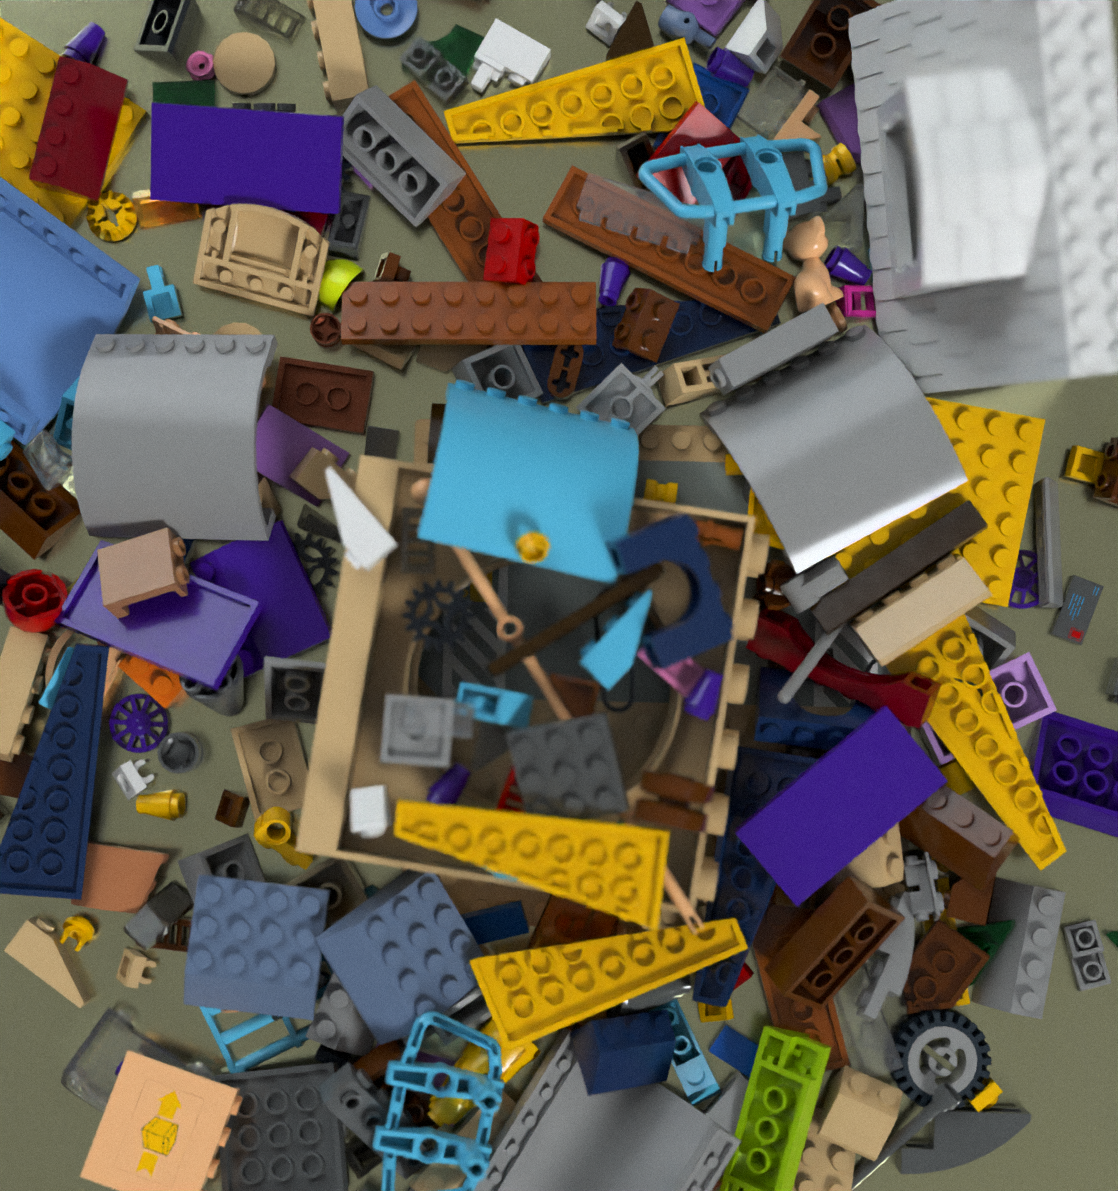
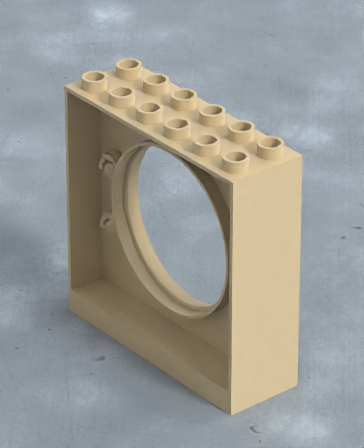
[296,455,769,912]

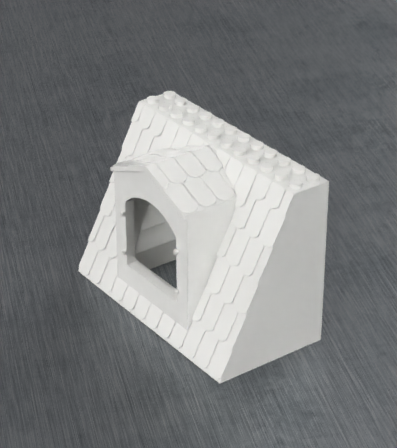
[848,0,1118,394]

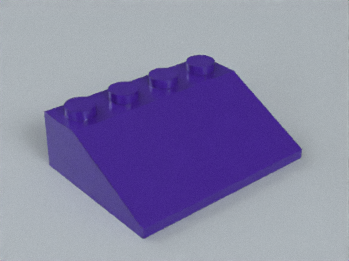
[190,520,332,678]
[1028,712,1118,837]

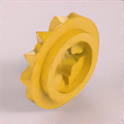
[86,190,137,242]

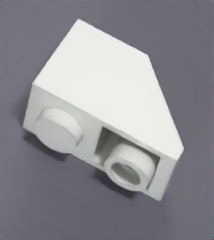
[725,0,783,74]
[350,784,391,838]

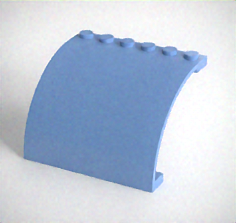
[0,177,140,445]

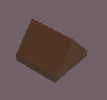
[215,789,250,828]

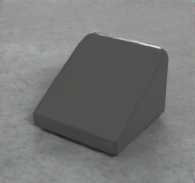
[364,426,400,460]

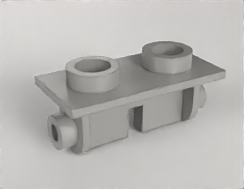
[904,852,944,922]

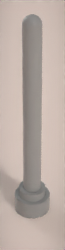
[778,618,855,703]

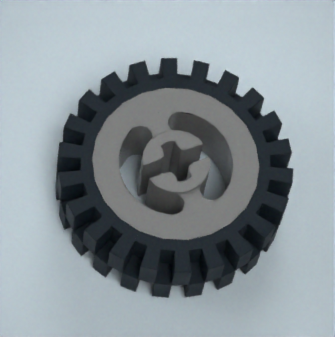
[887,1009,992,1111]

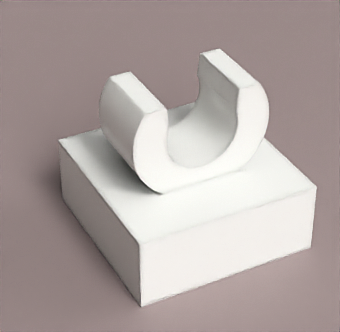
[586,0,627,46]
[112,760,155,800]

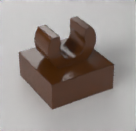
[373,252,411,282]

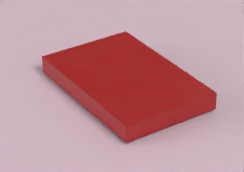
[636,101,740,205]

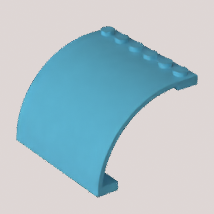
[418,380,639,584]

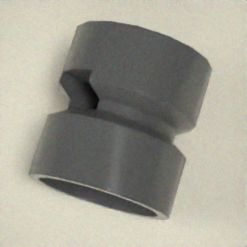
[157,731,206,774]

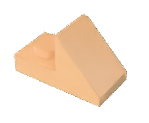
[773,90,822,144]

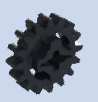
[292,533,339,596]
[402,579,476,652]

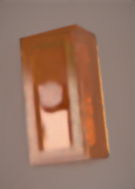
[132,189,201,229]

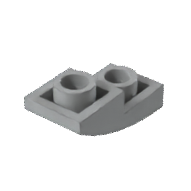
[1064,920,1112,992]

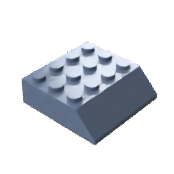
[314,869,484,1045]
[184,874,331,1020]

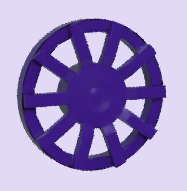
[109,694,169,753]

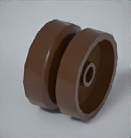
[632,770,715,833]

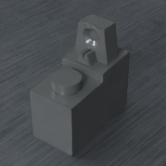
[782,151,842,223]

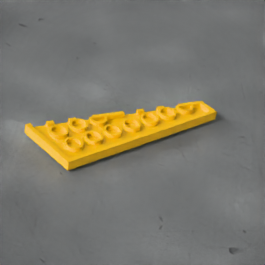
[444,38,705,144]
[884,614,1067,871]
[394,799,670,930]
[469,917,748,1051]

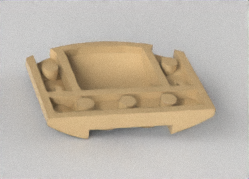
[193,203,330,316]

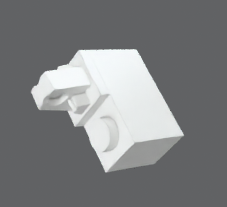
[471,18,551,94]

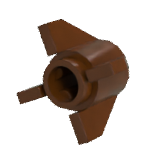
[753,560,798,611]

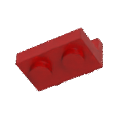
[483,218,540,285]

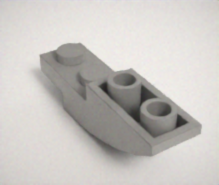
[856,891,915,1021]

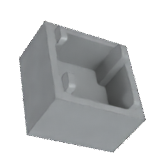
[380,694,456,767]

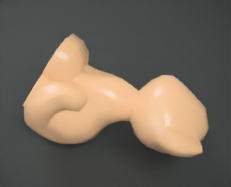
[783,215,844,313]

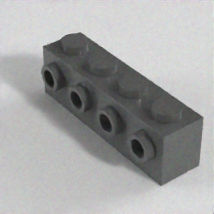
[319,1062,434,1180]

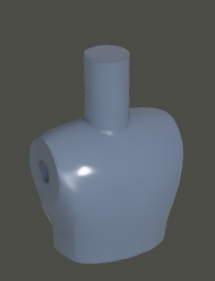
[658,4,717,50]

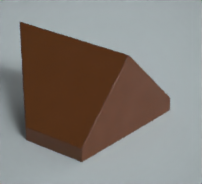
[548,673,601,718]

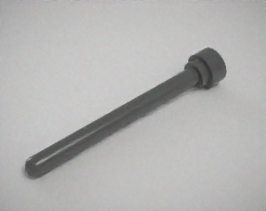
[851,1082,962,1191]

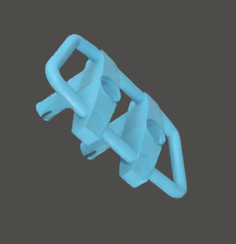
[638,134,827,272]
[372,1011,505,1191]

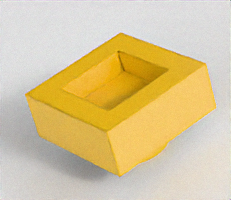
[1064,445,1105,484]
[698,997,734,1023]
[966,1077,1003,1112]

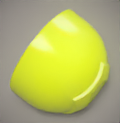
[318,259,365,314]

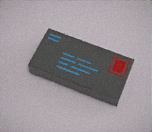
[1050,575,1104,645]

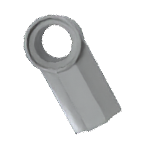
[779,555,849,614]

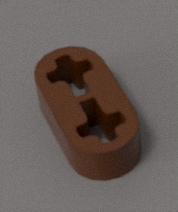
[547,345,584,400]

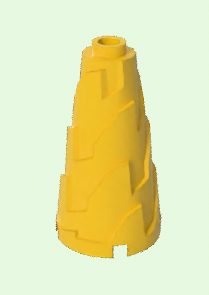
[427,1016,542,1127]

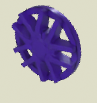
[1008,550,1039,609]

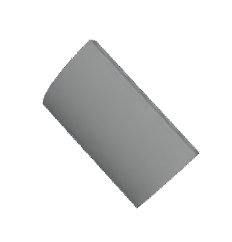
[700,324,968,573]
[72,334,278,541]
[474,1027,741,1191]

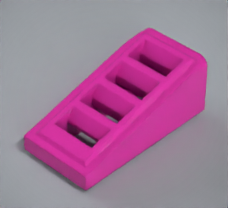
[835,285,876,320]

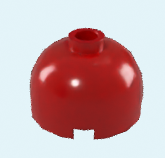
[2,569,68,633]

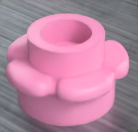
[186,51,215,82]

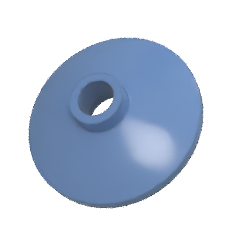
[355,0,418,39]

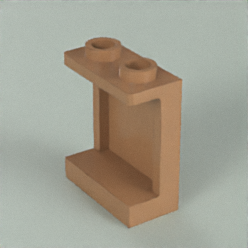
[97,527,190,618]

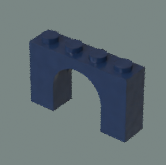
[605,513,734,670]
[754,667,876,750]

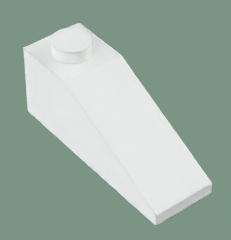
[325,467,399,571]

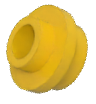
[516,532,550,563]

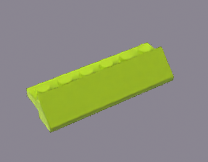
[719,1025,831,1191]

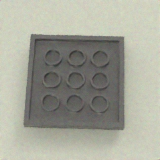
[214,1062,348,1191]

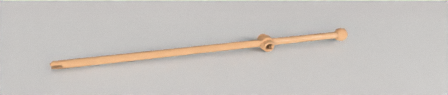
[411,478,703,933]

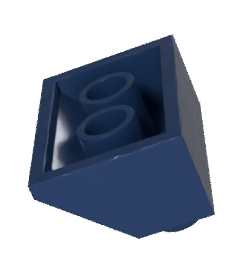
[570,1009,676,1096]

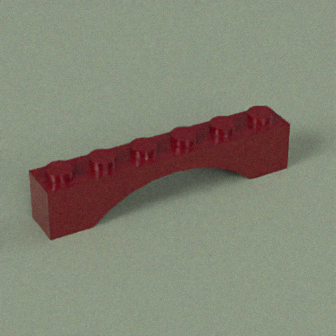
[746,607,942,729]

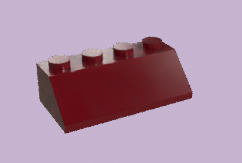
[29,56,129,202]

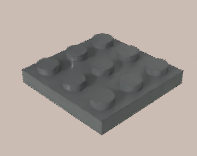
[506,712,629,819]

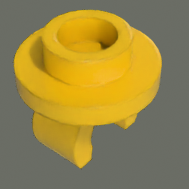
[59,916,94,952]

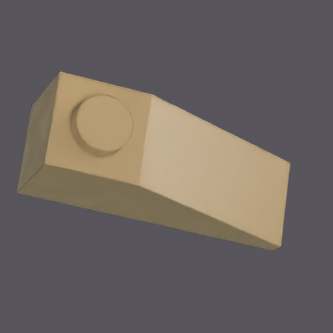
[658,354,762,406]
[4,916,91,1008]

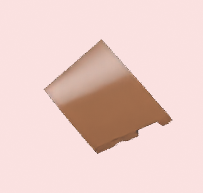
[71,841,169,914]

